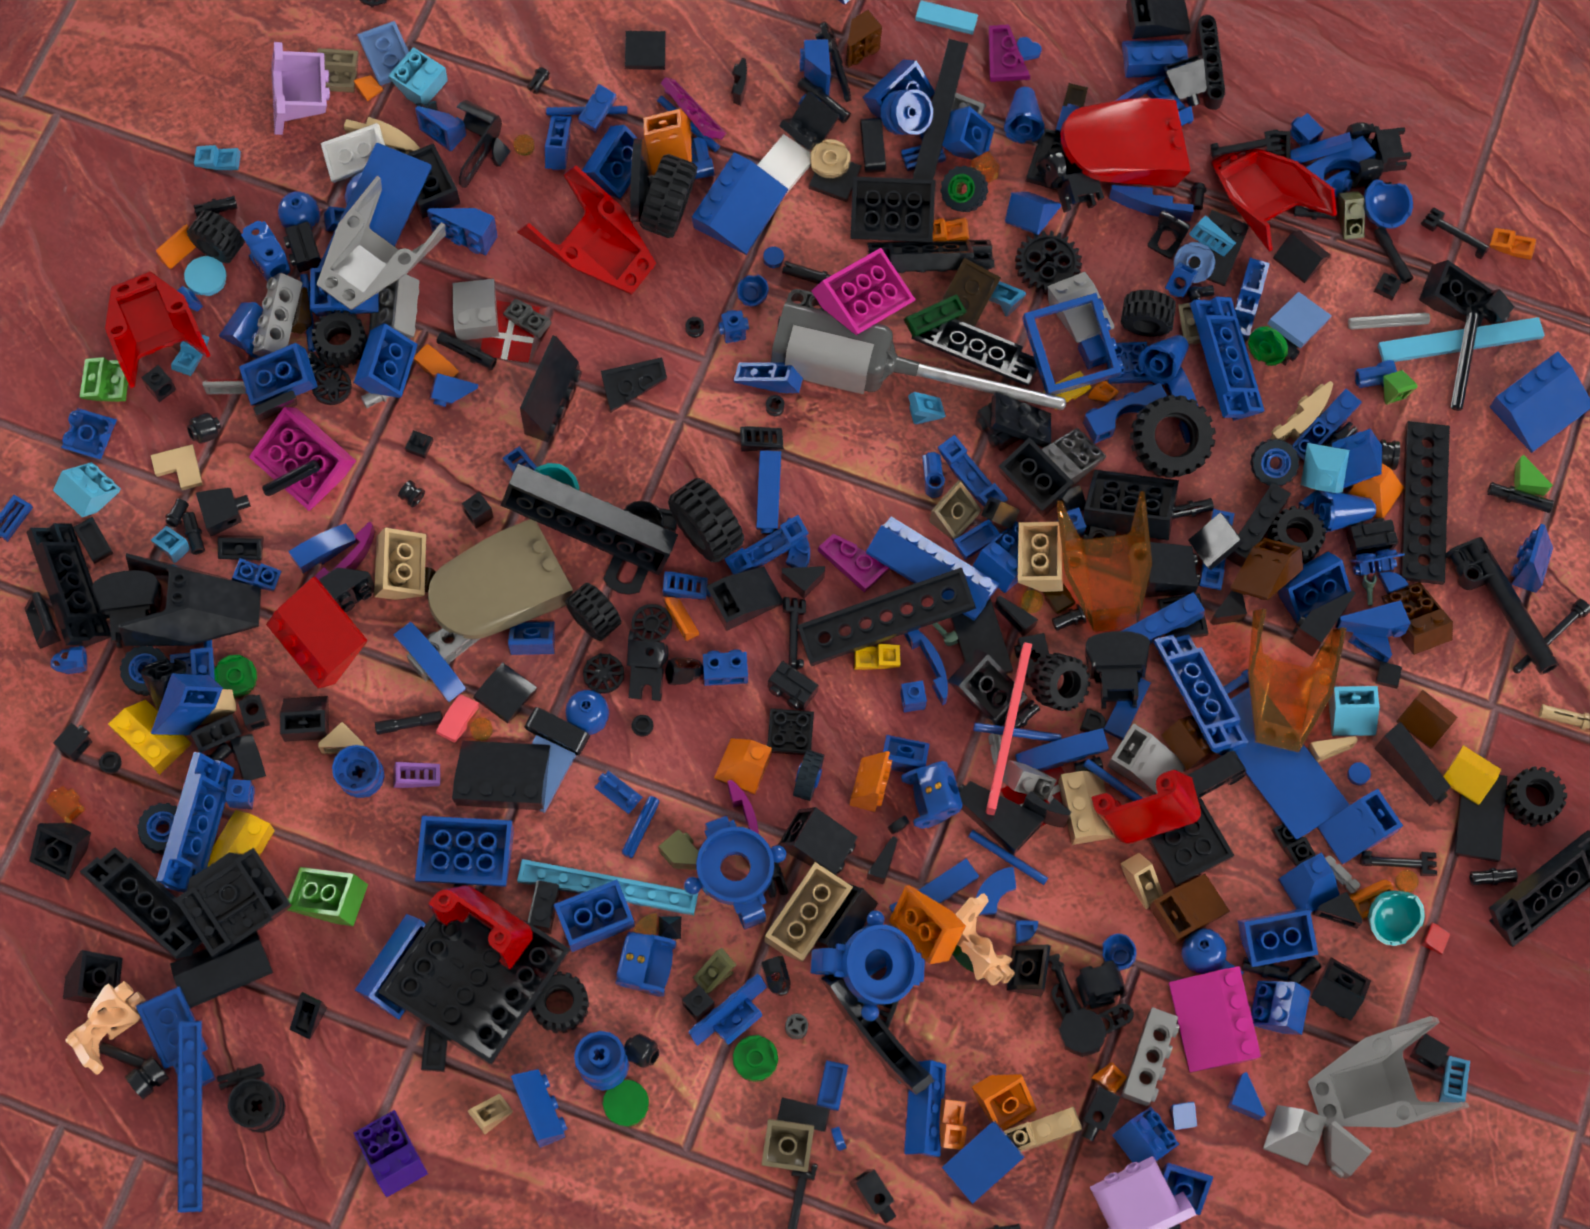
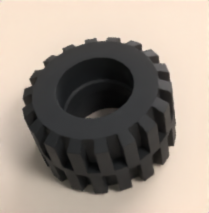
[187,210,245,263]
[1121,290,1176,337]
[312,310,367,368]
[1268,506,1326,564]
[565,583,622,641]
[1030,653,1091,711]
[1505,766,1567,827]
[531,971,589,1033]

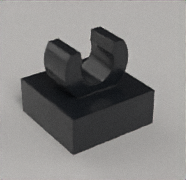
[1373,272,1403,301]
[405,430,434,458]

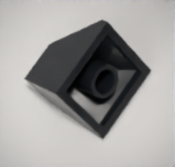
[29,823,91,880]
[63,950,123,1003]

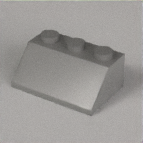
[369,274,419,339]

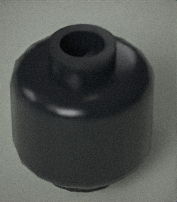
[187,413,221,444]
[624,1033,660,1068]

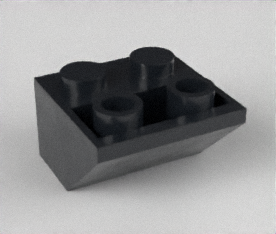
[319,567,375,612]
[280,696,329,742]

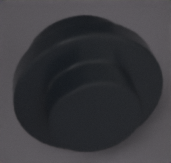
[632,715,654,737]
[99,752,122,774]

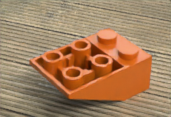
[644,108,692,175]
[850,751,893,812]

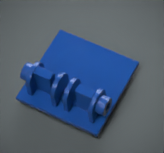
[1349,549,1405,576]

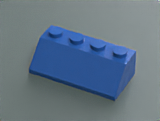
[355,914,426,1020]

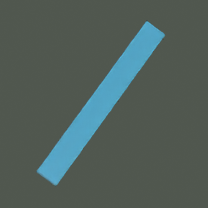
[1378,317,1545,362]
[517,859,698,916]

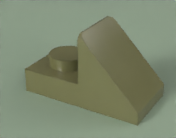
[693,948,736,994]

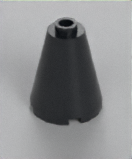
[141,659,187,711]

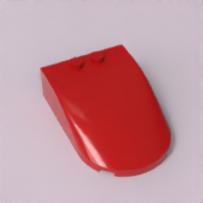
[1061,98,1191,188]

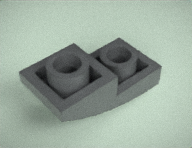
[503,298,552,339]

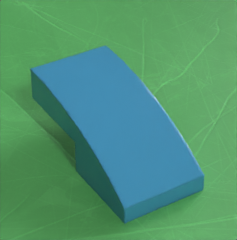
[194,145,241,170]
[171,334,209,376]

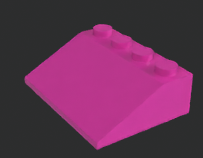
[811,248,916,335]
[249,407,356,510]
[1168,966,1261,1073]

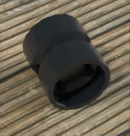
[124,1056,170,1100]

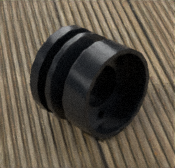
[227,1078,286,1133]

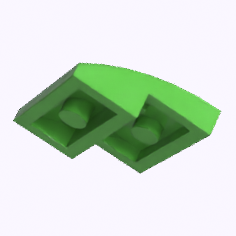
[79,357,128,402]

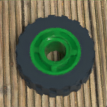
[940,166,988,212]

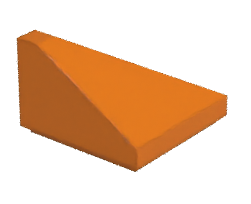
[354,75,384,101]
[1088,381,1119,402]
[1092,1062,1127,1094]

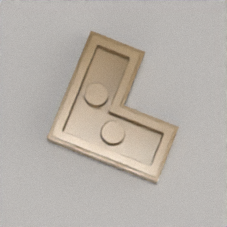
[151,444,203,490]

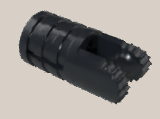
[767,862,789,898]

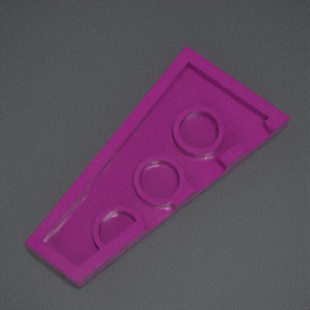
[661,77,727,140]

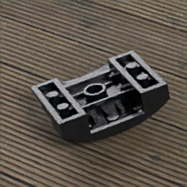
[175,848,292,957]

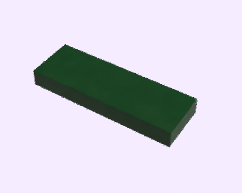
[904,294,966,338]

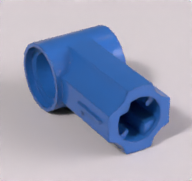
[691,137,714,179]
[1355,360,1397,388]
[922,452,945,498]

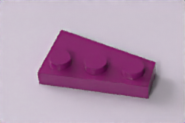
[989,25,1030,82]
[818,534,890,593]

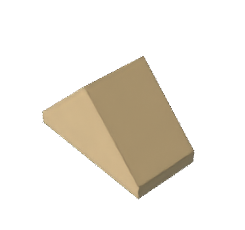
[318,722,364,754]
[468,1094,513,1134]

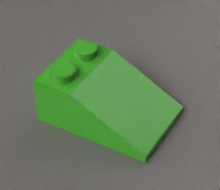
[288,867,368,926]

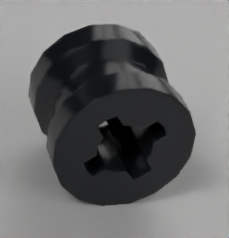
[398,480,425,507]

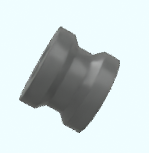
[785,1014,808,1040]

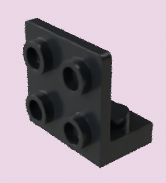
[779,92,840,150]

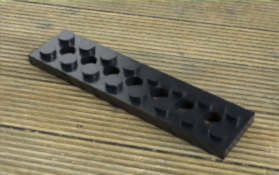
[1400,421,1450,585]
[797,567,976,667]

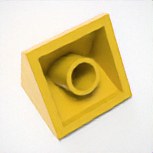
[1443,745,1501,805]

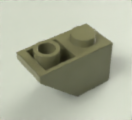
[1338,191,1365,240]
[658,829,700,870]

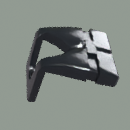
[1148,210,1190,259]

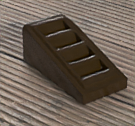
[291,287,312,334]

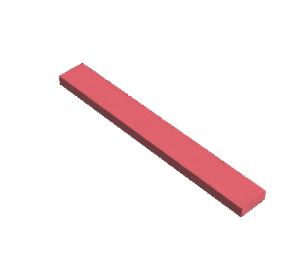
[986,642,1032,815]

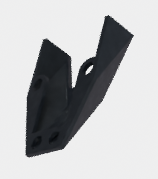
[119,553,261,646]

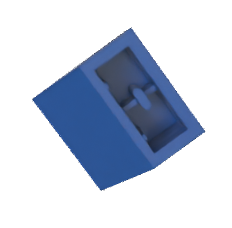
[1251,981,1310,1035]
[1112,1107,1180,1163]

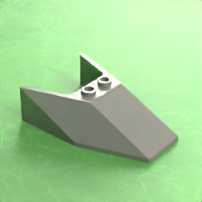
[317,176,446,310]
[1308,1016,1469,1128]

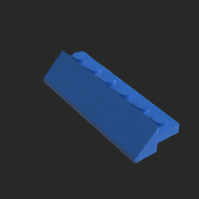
[1190,297,1265,421]
[866,516,1000,620]
[1153,634,1248,756]
[156,752,235,893]

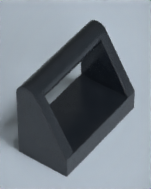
[24,592,61,649]

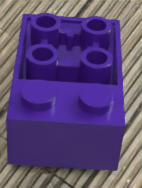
[353,1110,428,1198]

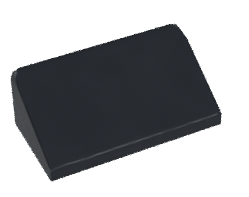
[218,535,264,560]

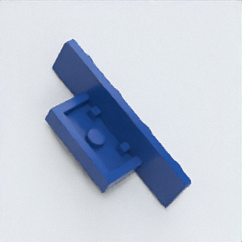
[688,974,767,1046]

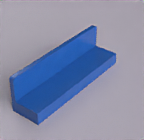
[904,1060,946,1157]

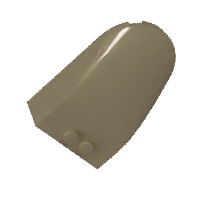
[428,519,573,639]

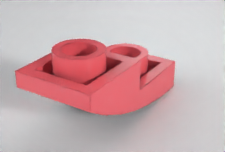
[436,694,479,743]

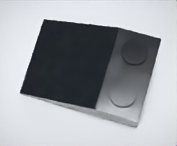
[407,143,461,219]
[1189,210,1249,287]
[1419,260,1493,327]
[1291,590,1356,657]
[948,649,1028,726]

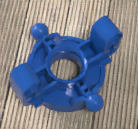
[684,816,787,930]
[810,910,925,1021]

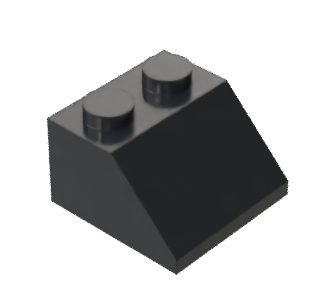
[1310,957,1371,1021]

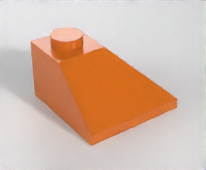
[1349,463,1404,519]
[714,738,772,795]
[972,1074,1037,1131]

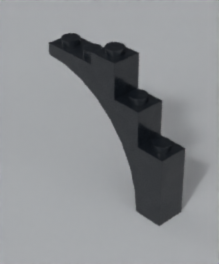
[821,974,934,1095]

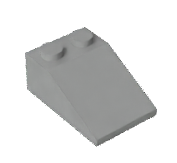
[1048,272,1114,343]
[453,279,499,340]

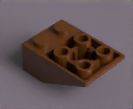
[1230,538,1303,600]
[1382,582,1453,655]
[1149,874,1230,945]

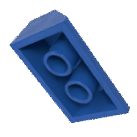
[1122,39,1188,78]
[862,59,935,118]
[582,125,637,199]
[354,323,418,398]
[1278,551,1351,623]
[554,879,635,952]
[1238,908,1318,967]
[511,1069,567,1148]

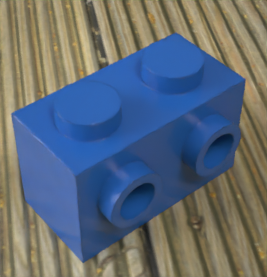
[703,649,748,686]

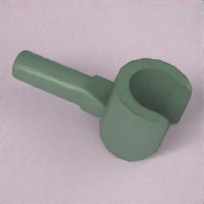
[1362,575,1377,606]
[932,622,958,646]

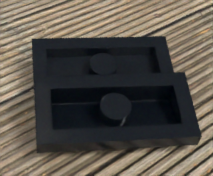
[473,663,537,724]
[1022,791,1072,828]

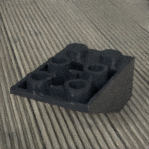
[1126,0,1191,39]
[706,567,783,631]

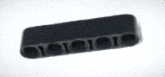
[1195,14,1225,110]

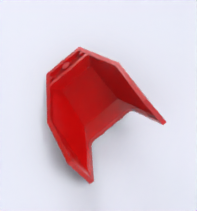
[1211,148,1337,252]

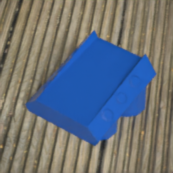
[61,408,117,459]

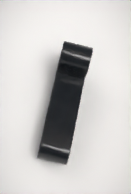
[1187,751,1246,799]

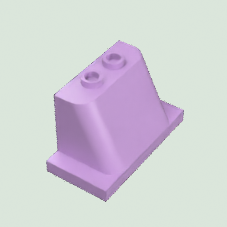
[271,42,330,135]
[1090,1156,1196,1229]

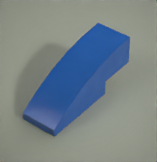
[288,523,356,574]

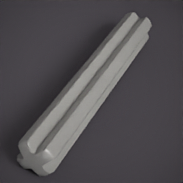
[1348,313,1430,330]

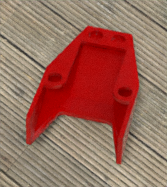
[517,165,657,295]
[105,271,211,388]

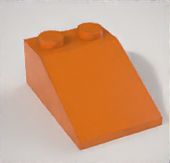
[889,885,966,964]

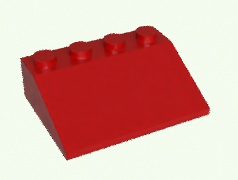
[266,576,368,689]

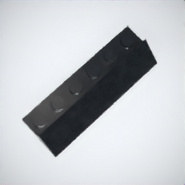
[867,239,994,273]
[911,319,1038,386]
[26,523,111,648]
[1489,830,1590,947]
[80,847,203,959]

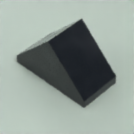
[781,566,825,599]
[1210,591,1247,625]
[1314,892,1363,929]
[290,992,327,1039]

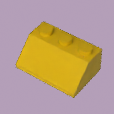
[108,700,192,775]
[207,810,275,867]

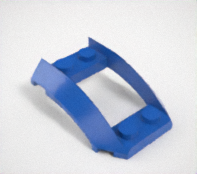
[1115,76,1193,127]

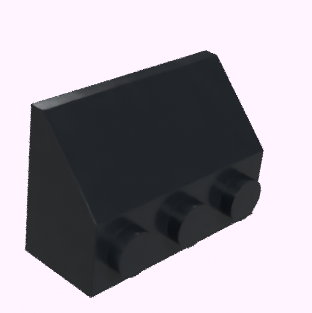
[998,437,1074,517]
[815,883,879,949]

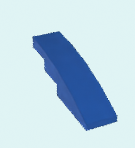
[1109,185,1194,222]
[1235,258,1270,341]
[1015,728,1109,771]

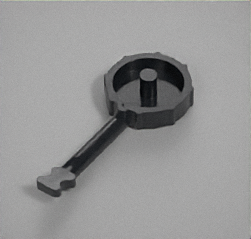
[1048,954,1107,1057]

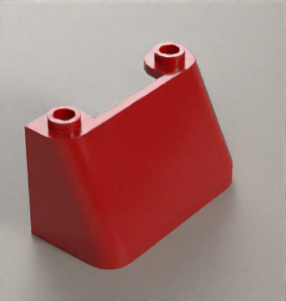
[1091,770,1201,844]
[428,886,533,969]

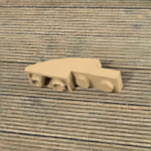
[344,117,420,154]
[1270,381,1333,441]
[1004,1107,1082,1152]

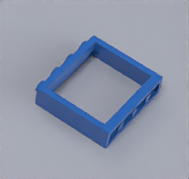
[1022,293,1123,395]

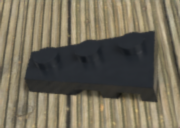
[601,357,667,413]

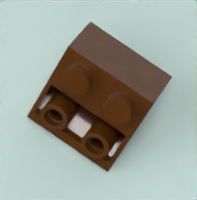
[846,10,882,68]
[1161,715,1217,770]

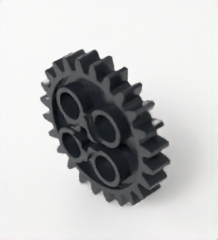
[1015,231,1082,294]

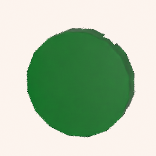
[1248,326,1288,366]
[214,655,258,698]
[733,1035,778,1082]
[603,1080,649,1127]

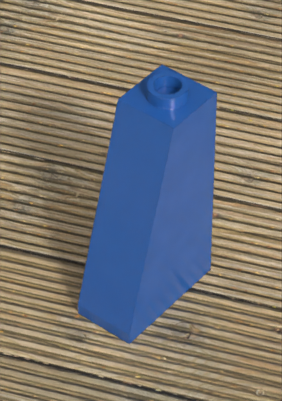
[756,450,781,534]

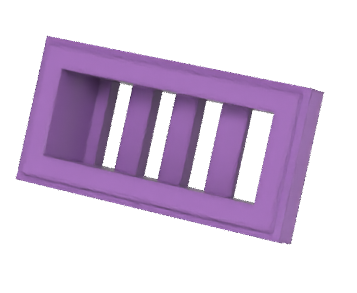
[393,762,440,788]

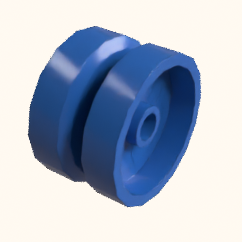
[881,89,933,135]
[574,1031,629,1091]

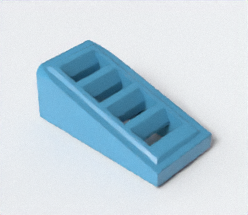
[1189,215,1236,257]
[1439,1056,1470,1103]

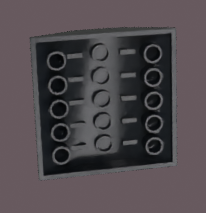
[378,884,570,1065]

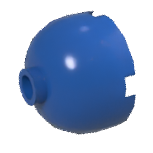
[278,191,320,230]
[565,690,610,735]
[1181,928,1227,974]

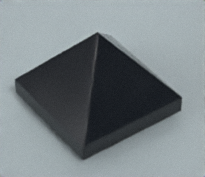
[659,916,682,939]

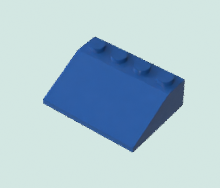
[692,152,788,255]
[1490,351,1590,453]
[415,816,514,887]

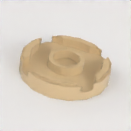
[810,139,850,178]

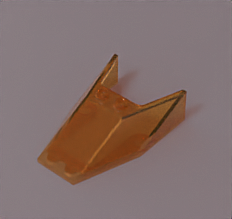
[1057,491,1152,632]
[1248,608,1347,752]

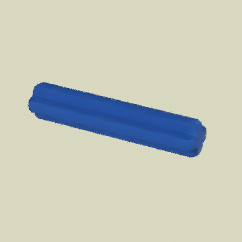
[622,796,659,858]

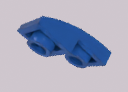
[1325,170,1352,197]
[232,558,281,591]

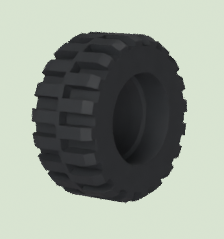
[640,154,698,238]
[1130,395,1216,478]
[668,478,744,562]

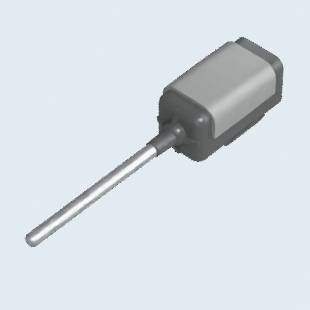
[771,289,1066,410]

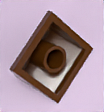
[1396,690,1458,749]

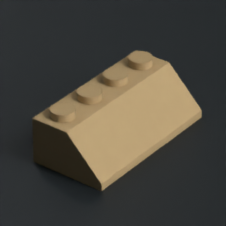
[765,862,853,962]

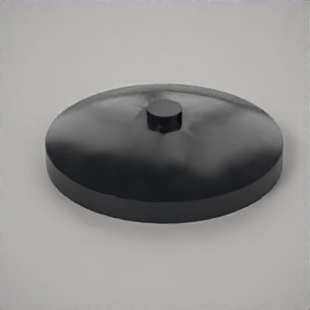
[630,138,654,222]

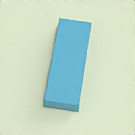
[915,0,978,35]

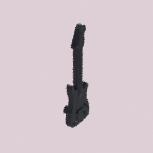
[815,21,852,102]

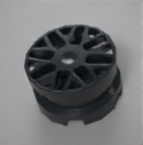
[1380,439,1400,470]

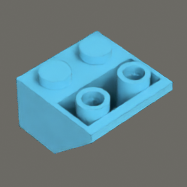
[389,47,448,104]
[53,462,121,517]
[1328,686,1380,736]

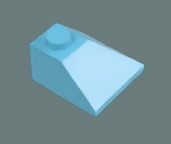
[1301,443,1350,493]

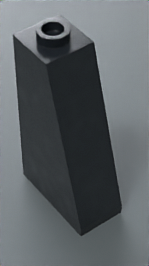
[1374,722,1451,806]
[958,781,1045,855]

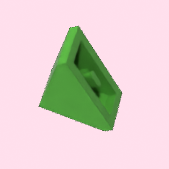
[1383,370,1418,405]
[1514,455,1553,496]

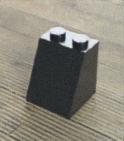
[1138,542,1201,598]
[778,807,858,875]

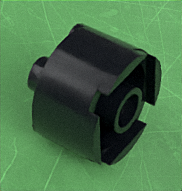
[1075,961,1127,1009]

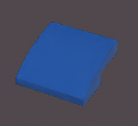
[170,647,215,680]

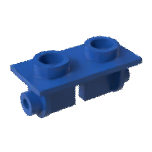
[594,771,643,814]

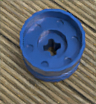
[332,745,385,798]

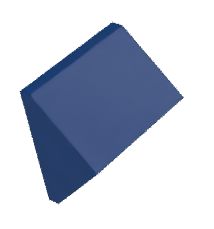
[1005,192,1061,235]
[219,302,263,350]
[508,621,555,655]
[883,735,930,773]
[1162,1163,1213,1215]

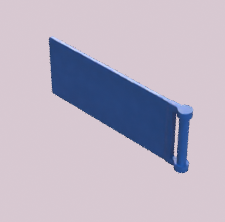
[309,143,432,287]
[1223,669,1349,840]

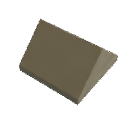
[929,480,982,540]
[762,1119,814,1172]

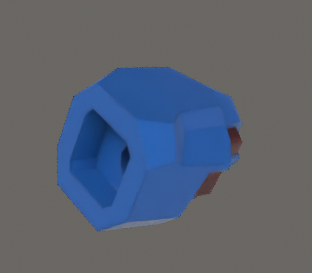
[51,646,88,674]

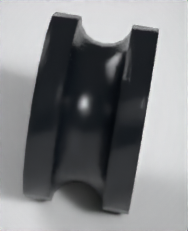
[685,317,704,338]
[766,395,785,417]

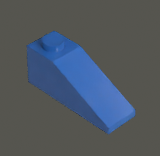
[545,115,572,170]
[734,362,803,393]
[1336,600,1410,638]

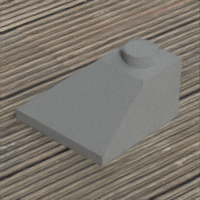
[1263,1105,1326,1166]
[1322,1120,1372,1179]

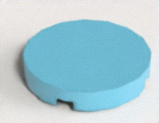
[184,256,227,296]

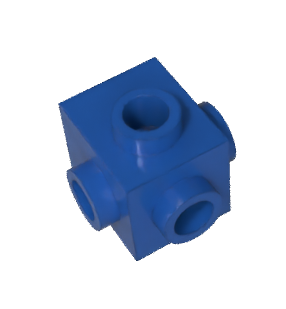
[718,310,749,343]

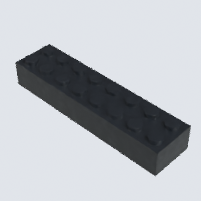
[500,464,678,576]

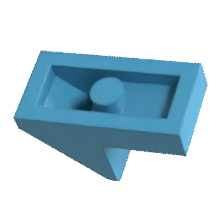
[989,281,1026,317]
[908,392,946,424]
[151,526,190,563]

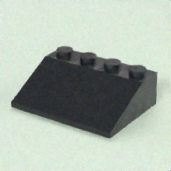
[850,176,936,242]
[520,335,582,442]
[1084,470,1179,540]
[452,740,551,810]

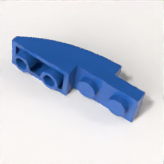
[1292,389,1362,461]

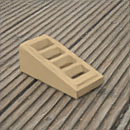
[1307,736,1358,763]

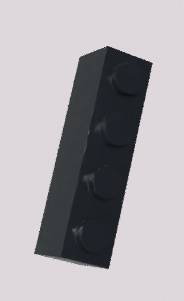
[1226,483,1291,567]

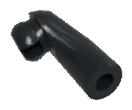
[1187,285,1214,301]

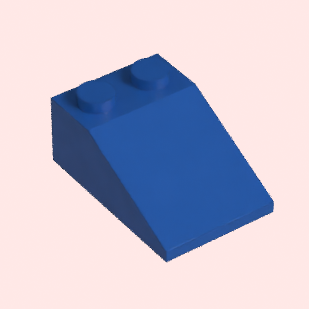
[239,343,318,406]

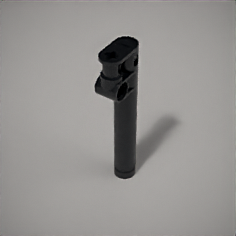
[1445,537,1559,675]

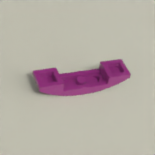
[314,522,375,580]
[728,780,759,868]

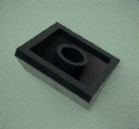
[1273,230,1331,283]
[1007,944,1051,997]

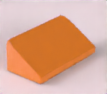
[156,224,196,269]
[665,597,699,641]
[1349,879,1395,919]

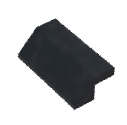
[170,931,273,1008]

